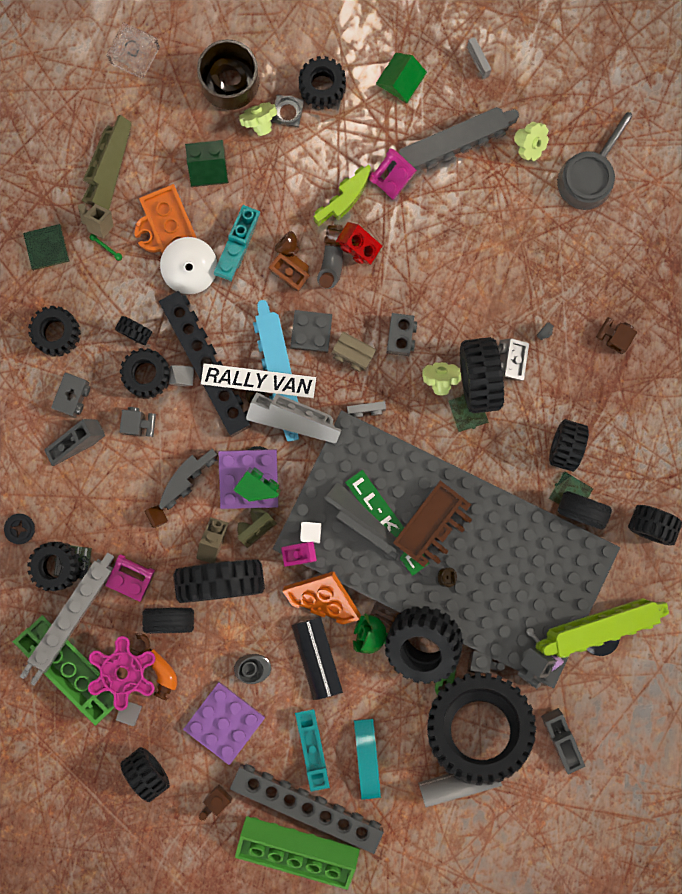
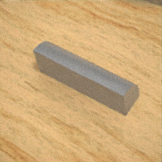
[418,773,502,807]

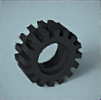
[115,316,152,345]

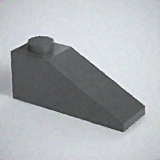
[44,419,105,466]

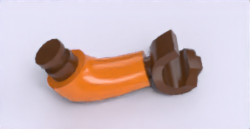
[130,633,177,701]

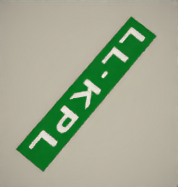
[345,470,430,576]

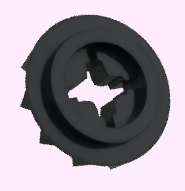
[4,514,35,544]

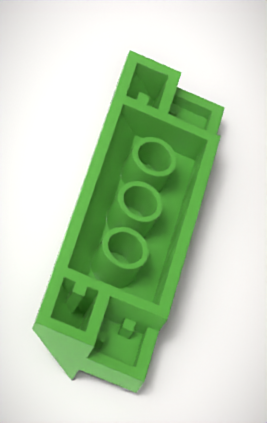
[13,615,115,726]

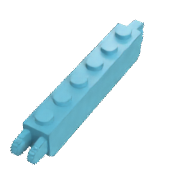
[253,300,299,442]

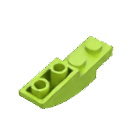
[314,164,371,227]

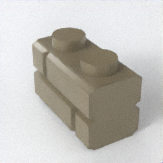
[332,332,377,372]

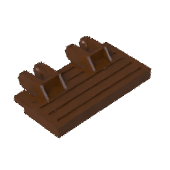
[393,481,472,567]

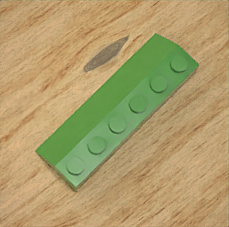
[235,816,360,890]

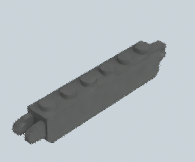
[387,107,519,176]

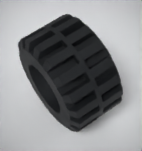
[299,56,346,110]
[28,306,81,357]
[120,348,170,399]
[549,419,589,472]
[628,505,682,546]
[27,542,82,591]
[120,747,170,803]

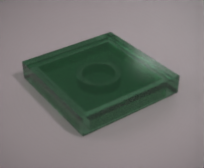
[23,224,70,270]

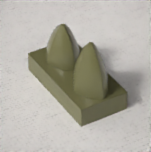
[237,508,277,548]

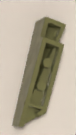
[82,115,132,210]

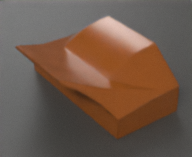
[268,253,310,292]

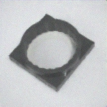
[271,94,304,128]

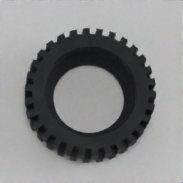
[427,672,536,785]

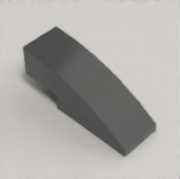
[541,708,586,774]

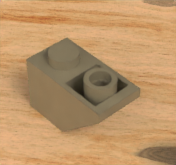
[196,517,229,563]

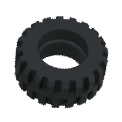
[460,337,505,413]
[385,606,463,684]

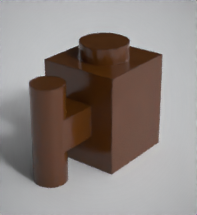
[596,317,637,354]
[199,784,232,821]

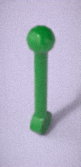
[89,234,123,261]

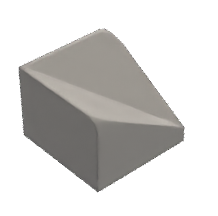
[169,365,194,387]

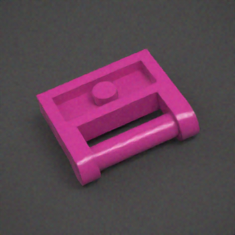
[369,148,417,199]
[105,554,155,602]

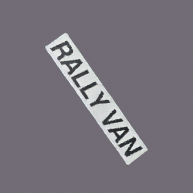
[201,363,316,398]

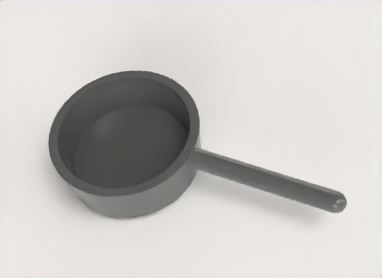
[557,112,632,210]

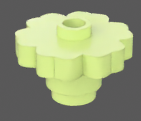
[239,102,277,136]
[514,122,549,161]
[422,362,461,395]

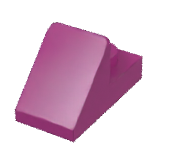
[281,542,317,567]

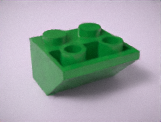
[234,467,281,502]

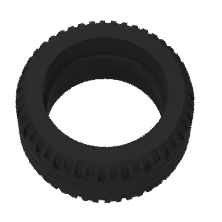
[558,491,612,530]
[142,608,194,633]

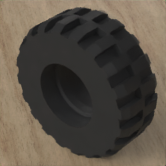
[173,559,265,603]

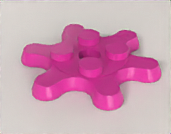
[88,636,155,711]

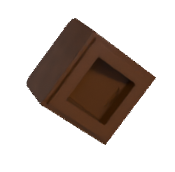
[145,505,168,528]

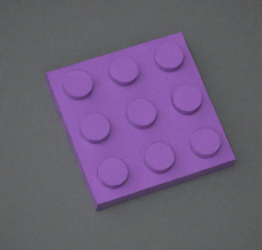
[219,449,278,509]
[183,682,265,765]

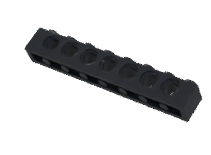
[159,291,251,437]

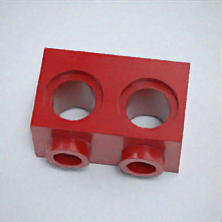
[336,222,382,265]

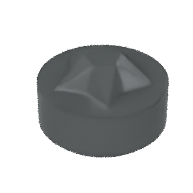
[537,322,554,341]

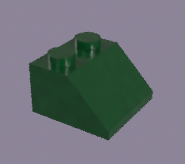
[185,140,228,187]

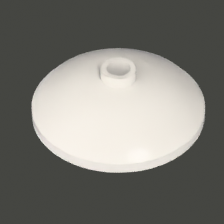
[160,237,217,294]

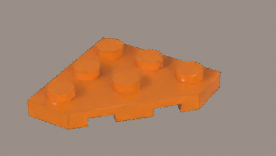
[282,571,361,625]

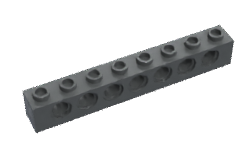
[230,764,384,854]

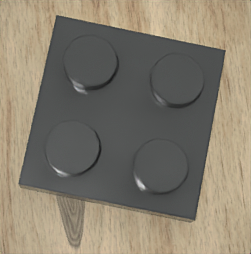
[290,310,332,353]

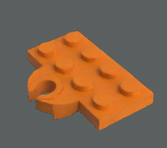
[134,184,197,254]

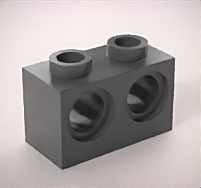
[387,313,417,356]

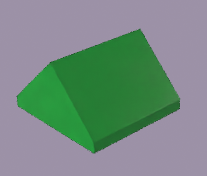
[376,53,427,103]

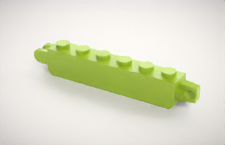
[535,598,669,658]

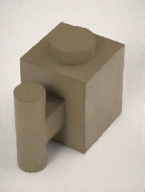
[78,204,114,239]

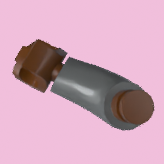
[317,224,344,289]

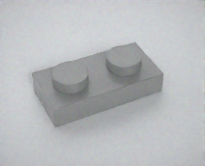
[347,401,386,418]

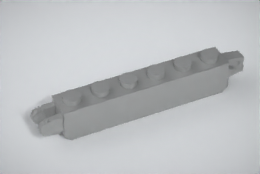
[20,553,114,686]

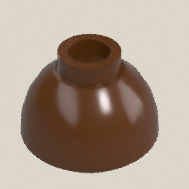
[275,231,300,257]

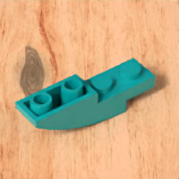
[214,205,260,282]

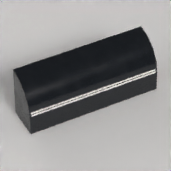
[291,616,343,700]

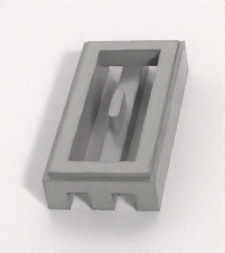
[467,37,491,79]

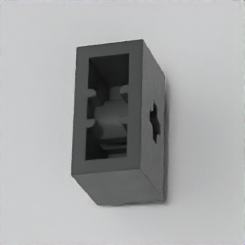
[51,372,91,418]

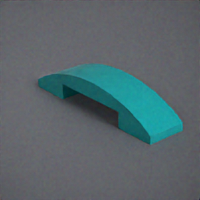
[295,709,330,792]
[354,719,381,800]

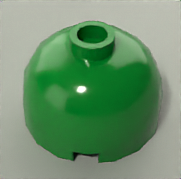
[353,614,388,654]

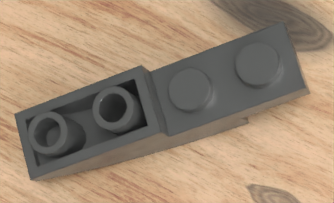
[159,449,218,510]

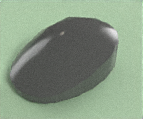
[234,654,271,684]

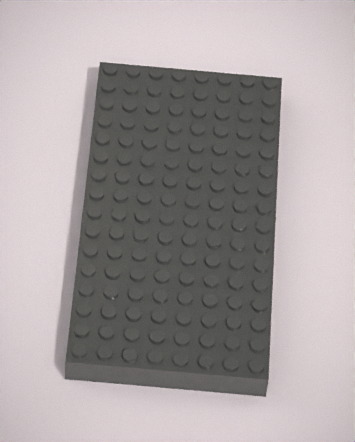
[273,410,621,689]

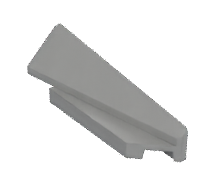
[246,392,341,443]

